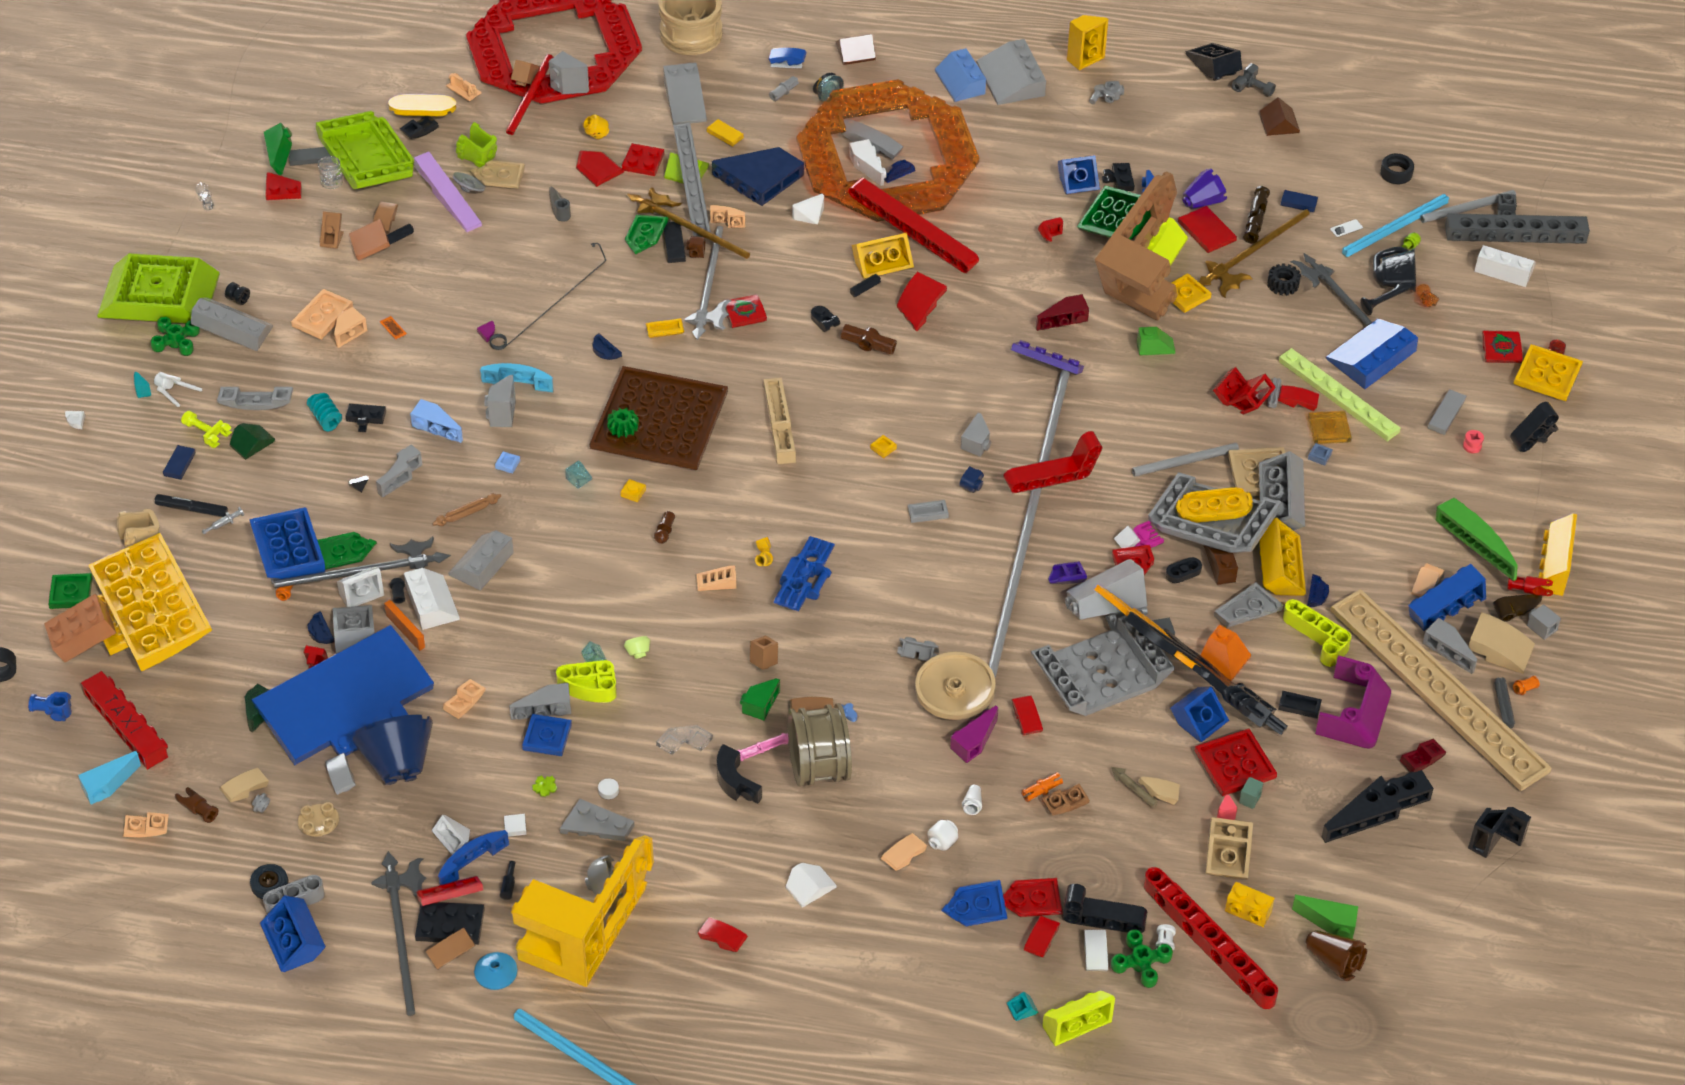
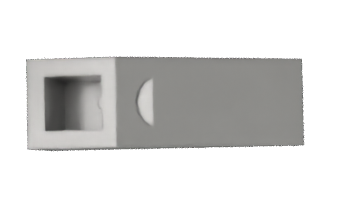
[509,683,571,720]

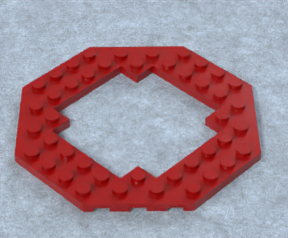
[466,0,642,104]

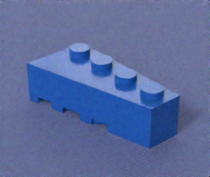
[1408,563,1486,631]

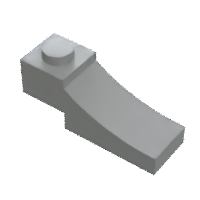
[376,444,422,498]

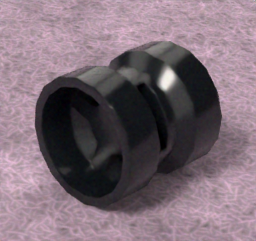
[225,282,250,305]

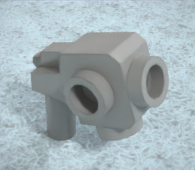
[1089,81,1124,104]

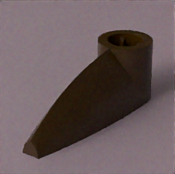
[1493,594,1542,622]

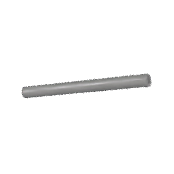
[1420,190,1516,223]
[1132,443,1239,477]

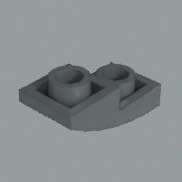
[1497,193,1517,215]

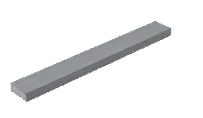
[673,122,711,237]

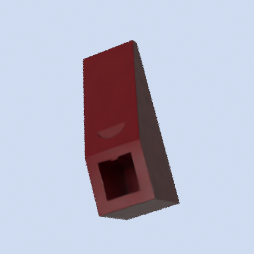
[1036,294,1089,331]

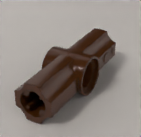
[841,324,897,355]

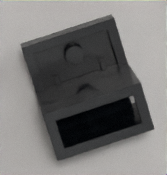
[1468,807,1531,858]

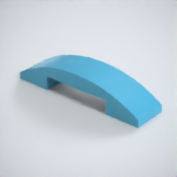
[480,363,554,393]

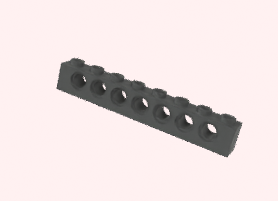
[1445,213,1590,244]

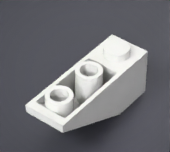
[849,139,886,186]

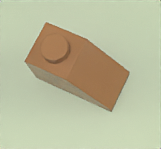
[511,60,540,87]

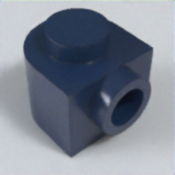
[960,466,984,493]

